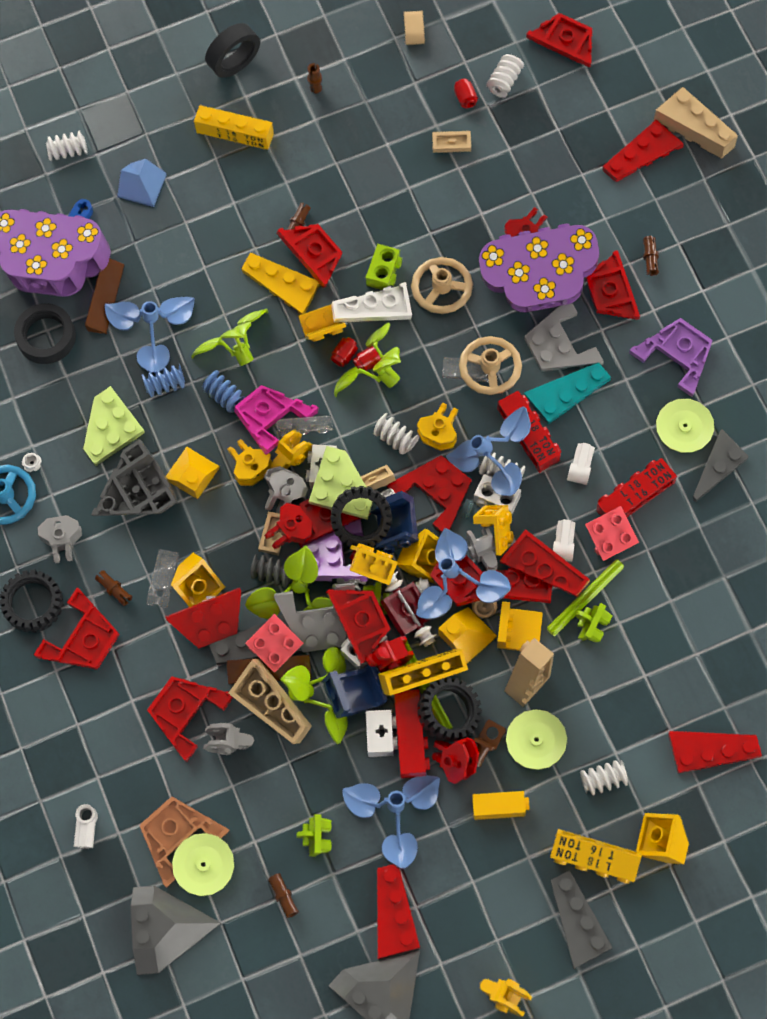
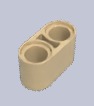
[404,11,425,45]

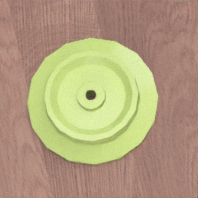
[656,399,714,453]
[506,709,567,770]
[172,833,234,896]

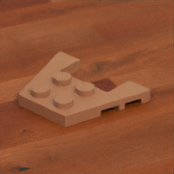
[139,797,229,888]

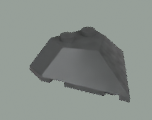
[91,439,178,516]
[131,886,222,975]
[329,951,420,1019]

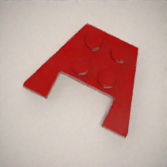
[387,455,472,533]
[34,588,119,670]
[147,676,234,762]

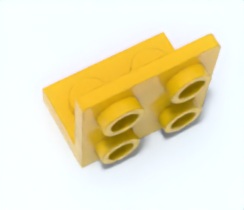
[298,304,347,342]
[473,505,514,555]
[349,543,398,585]
[497,601,543,651]

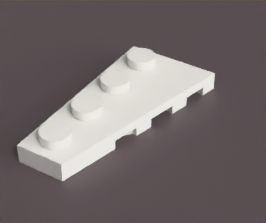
[331,282,412,323]

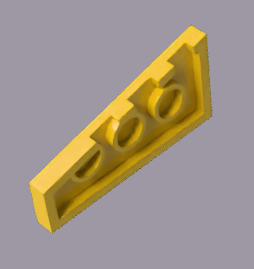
[242,253,320,315]

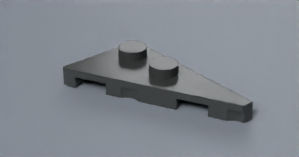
[693,429,749,502]

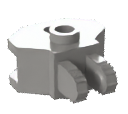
[264,466,308,514]
[38,515,82,563]
[466,526,498,571]
[204,723,254,755]

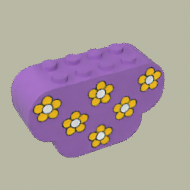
[0,209,111,297]
[479,224,599,312]

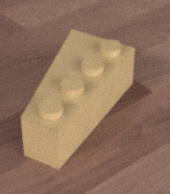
[654,87,738,158]
[504,638,554,707]
[229,659,312,744]

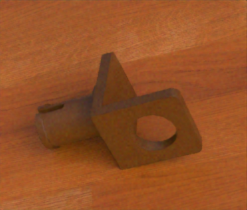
[469,719,506,767]

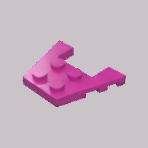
[234,385,318,455]

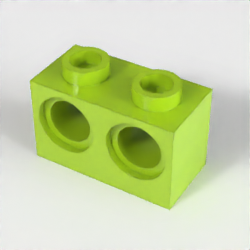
[366,244,403,290]

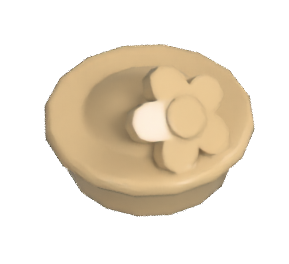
[472,601,497,618]

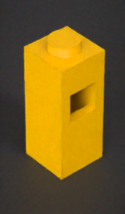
[472,791,529,820]

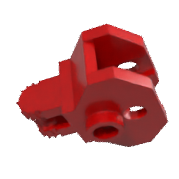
[504,207,548,237]
[264,503,312,549]
[366,636,414,673]
[432,737,479,784]

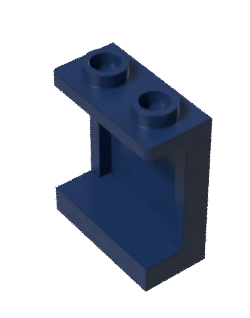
[370,491,419,554]
[322,664,387,719]

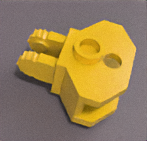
[417,403,458,451]
[270,430,313,469]
[227,439,272,486]
[480,979,532,1017]

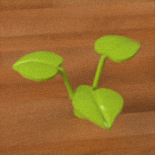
[191,309,268,366]
[334,322,401,397]
[245,546,333,619]
[280,647,348,744]

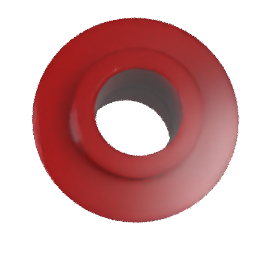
[454,79,478,108]
[330,337,358,367]
[352,346,381,371]

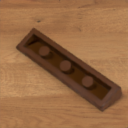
[85,258,125,334]
[227,655,312,685]

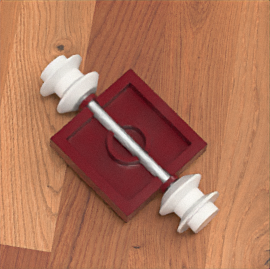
[380,572,437,647]

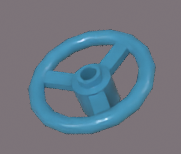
[0,465,36,525]

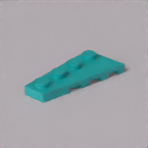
[524,362,611,425]

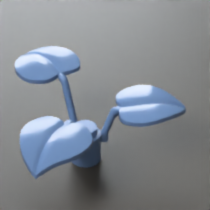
[105,297,195,373]
[446,406,531,496]
[416,528,511,619]
[343,776,440,869]

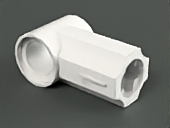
[567,443,595,485]
[553,519,575,562]
[74,804,98,849]

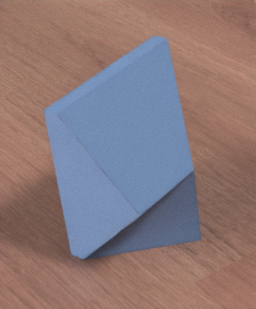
[118,159,167,207]

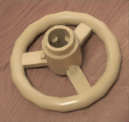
[411,257,473,314]
[459,336,522,395]

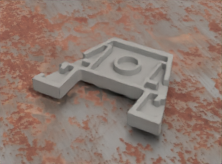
[524,303,604,372]
[274,582,355,652]

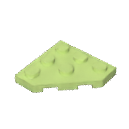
[83,386,145,466]
[309,446,373,520]

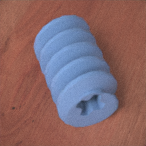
[142,364,185,398]
[202,370,245,413]

